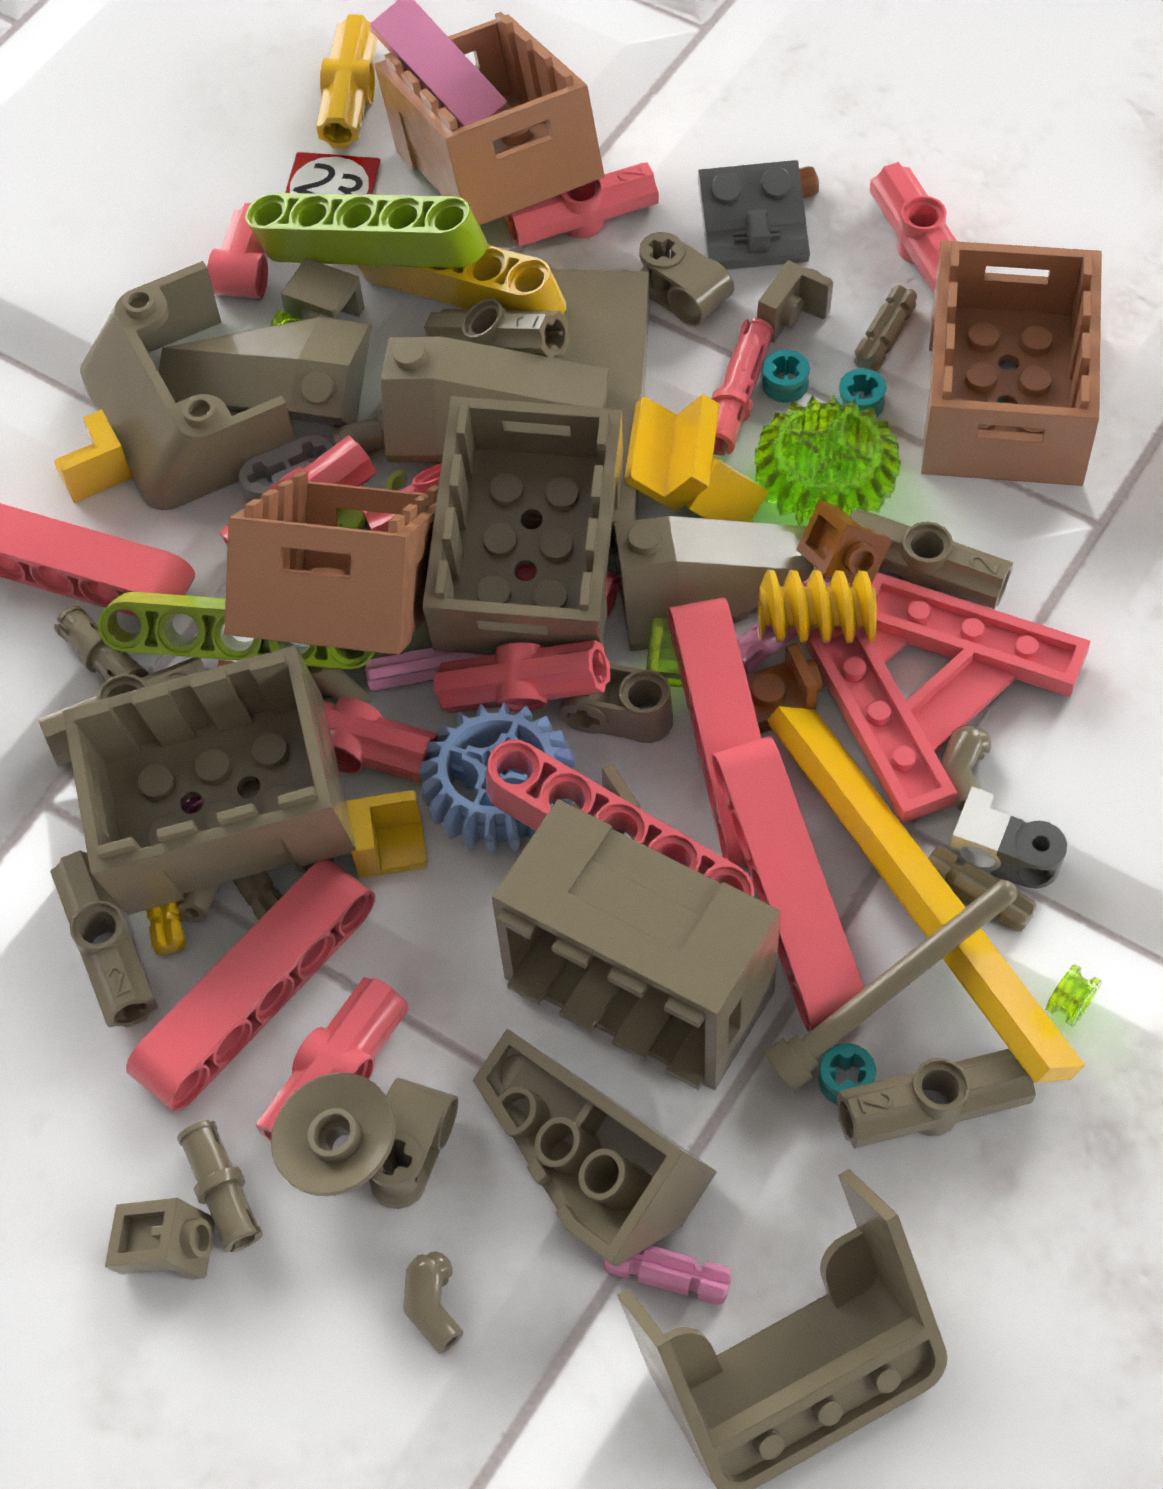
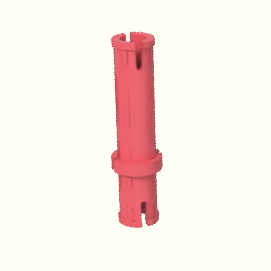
[711,318,774,456]

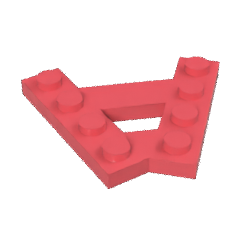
[804,572,1091,824]

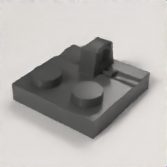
[698,160,810,270]

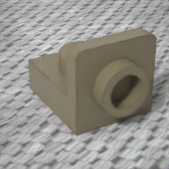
[757,260,833,343]
[105,1198,215,1280]

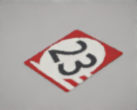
[285,152,381,195]

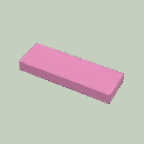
[370,0,508,128]

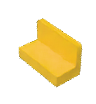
[624,394,720,512]

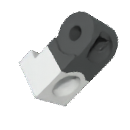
[949,786,1067,889]

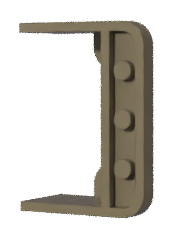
[80,261,295,510]
[617,1169,947,1489]

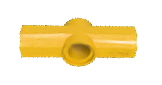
[316,14,378,149]

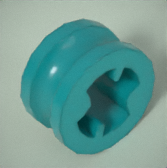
[762,349,810,403]
[837,368,887,422]
[818,1043,876,1106]

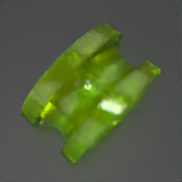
[1045,964,1102,1027]

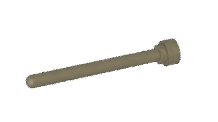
[763,880,1017,1092]

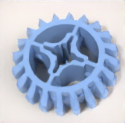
[419,701,575,855]

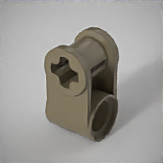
[639,232,734,326]
[559,663,673,743]
[369,1078,458,1209]

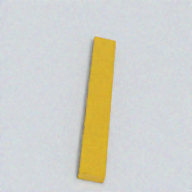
[767,706,1085,1083]

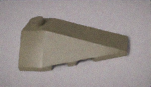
[158,317,372,426]
[381,336,610,463]
[614,516,818,651]
[473,1029,717,1266]

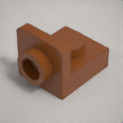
[796,500,891,584]
[746,643,823,734]

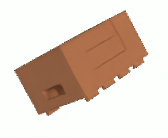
[374,12,605,226]
[921,240,1102,486]
[224,471,439,655]

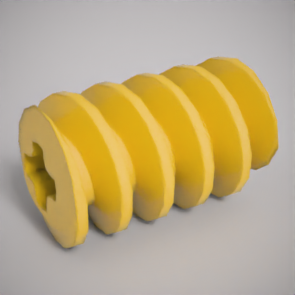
[758,570,877,643]

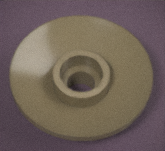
[271,1073,396,1196]

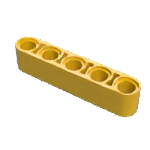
[358,245,566,315]

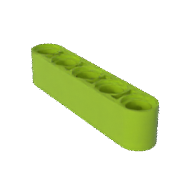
[245,193,487,268]
[98,592,375,669]

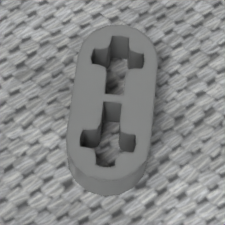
[238,435,333,503]

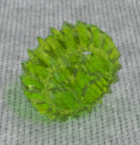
[754,394,901,526]

